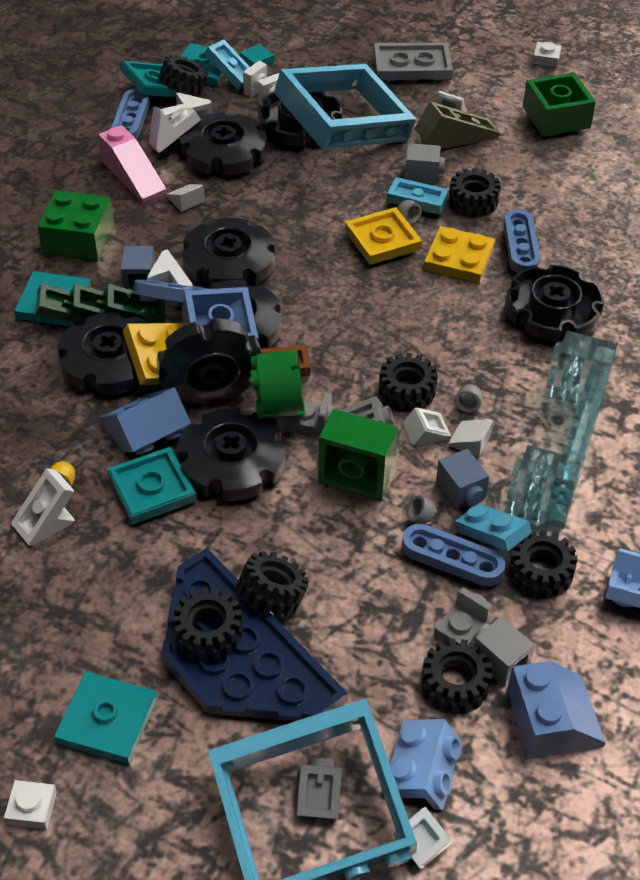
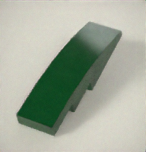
[36,283,166,324]

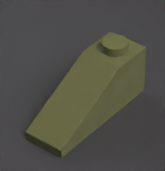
[414,101,501,149]

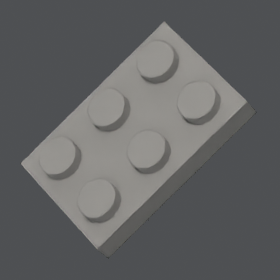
[374,42,453,81]

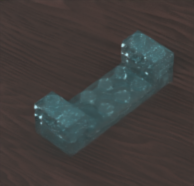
[507,331,618,529]

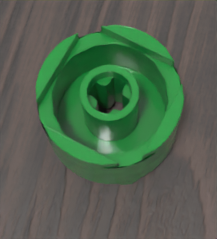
[251,349,305,420]

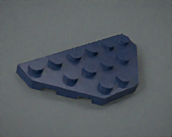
[161,548,348,721]

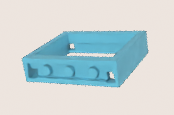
[274,64,416,150]
[208,698,417,880]

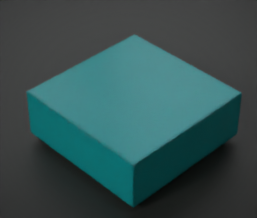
[240,44,275,67]

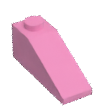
[98,125,167,203]

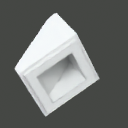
[437,91,467,112]
[166,184,205,212]
[403,407,451,446]
[448,419,493,457]

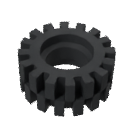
[159,54,209,96]
[449,168,501,217]
[379,353,438,412]
[509,530,578,599]
[237,551,309,617]
[172,587,243,662]
[421,638,493,714]

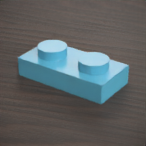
[204,40,250,90]
[387,177,449,215]
[455,503,532,552]

